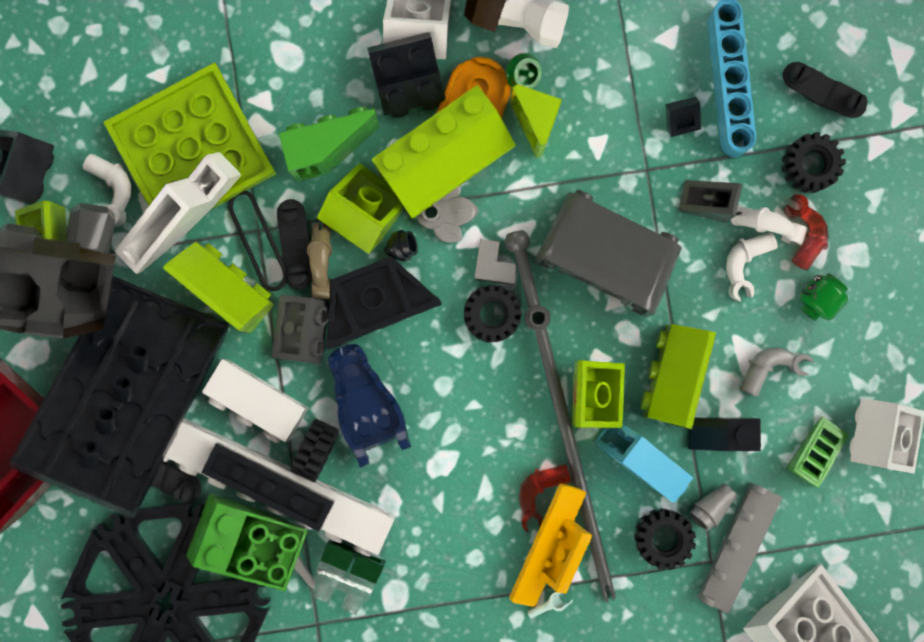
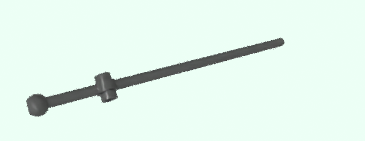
[505,230,616,603]

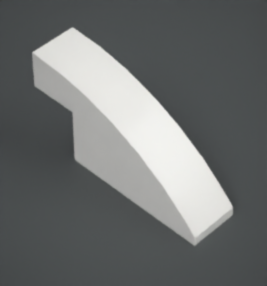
[114,152,241,274]

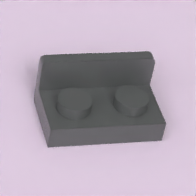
[271,295,329,364]

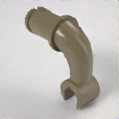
[307,223,332,300]

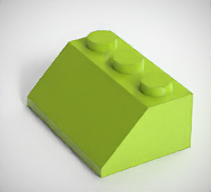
[163,241,275,334]
[640,324,716,429]

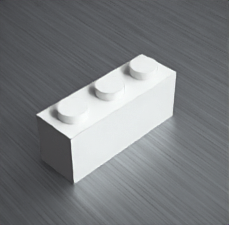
[202,359,309,444]

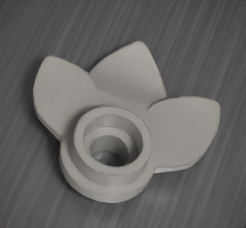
[416,186,479,243]

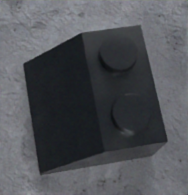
[0,130,54,205]

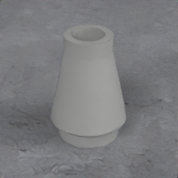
[689,484,737,531]

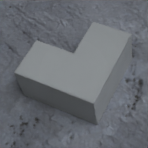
[474,239,517,285]

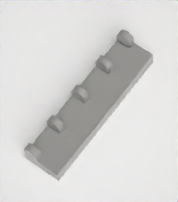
[697,482,783,614]

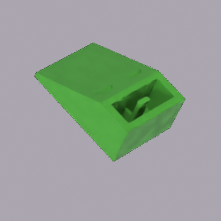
[279,107,380,182]
[186,494,308,591]

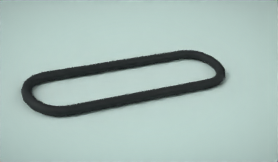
[228,190,288,291]

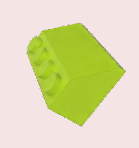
[372,84,516,219]

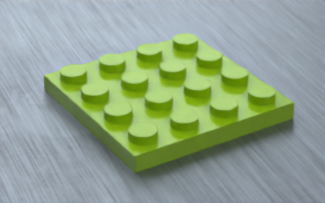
[103,62,277,210]

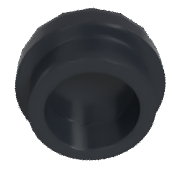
[384,230,418,262]

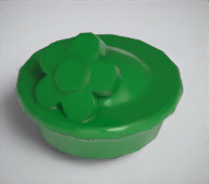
[506,53,542,89]

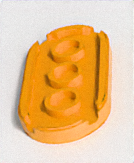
[436,57,511,119]

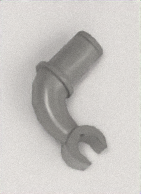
[740,347,814,397]

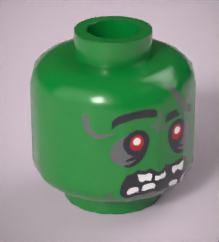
[799,273,848,321]

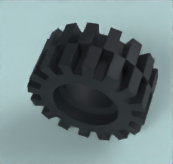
[782,132,846,193]
[464,284,522,343]
[290,419,340,482]
[634,508,696,570]

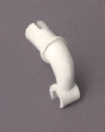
[83,154,131,227]
[731,206,807,246]
[726,232,778,302]

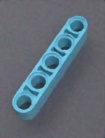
[707,0,756,158]

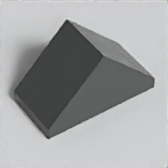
[678,180,743,223]

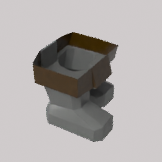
[0,203,116,338]

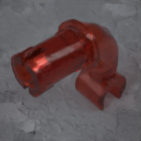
[783,194,829,271]
[518,464,571,533]

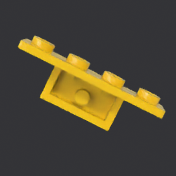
[509,483,593,607]

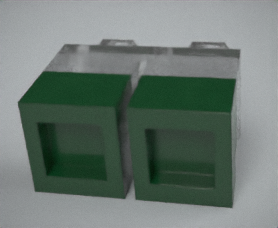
[313,539,386,615]

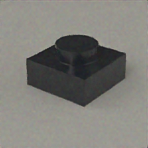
[665,97,701,137]

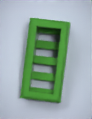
[786,416,849,488]

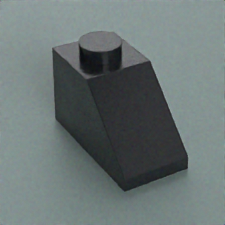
[688,417,761,451]

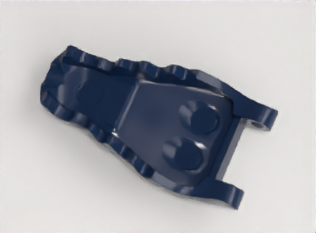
[328,344,411,468]

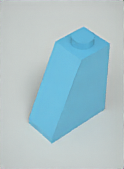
[593,424,693,503]

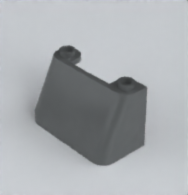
[534,190,682,317]

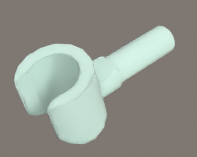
[527,591,573,618]

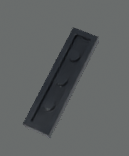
[201,442,335,532]

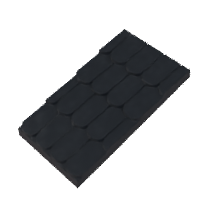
[10,276,229,519]

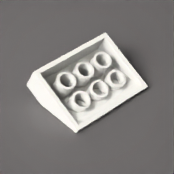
[743,564,879,642]

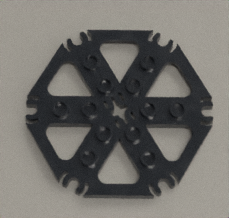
[61,502,271,642]

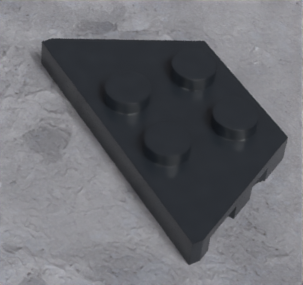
[326,256,442,350]

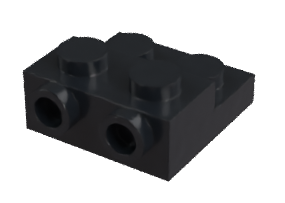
[367,32,446,118]

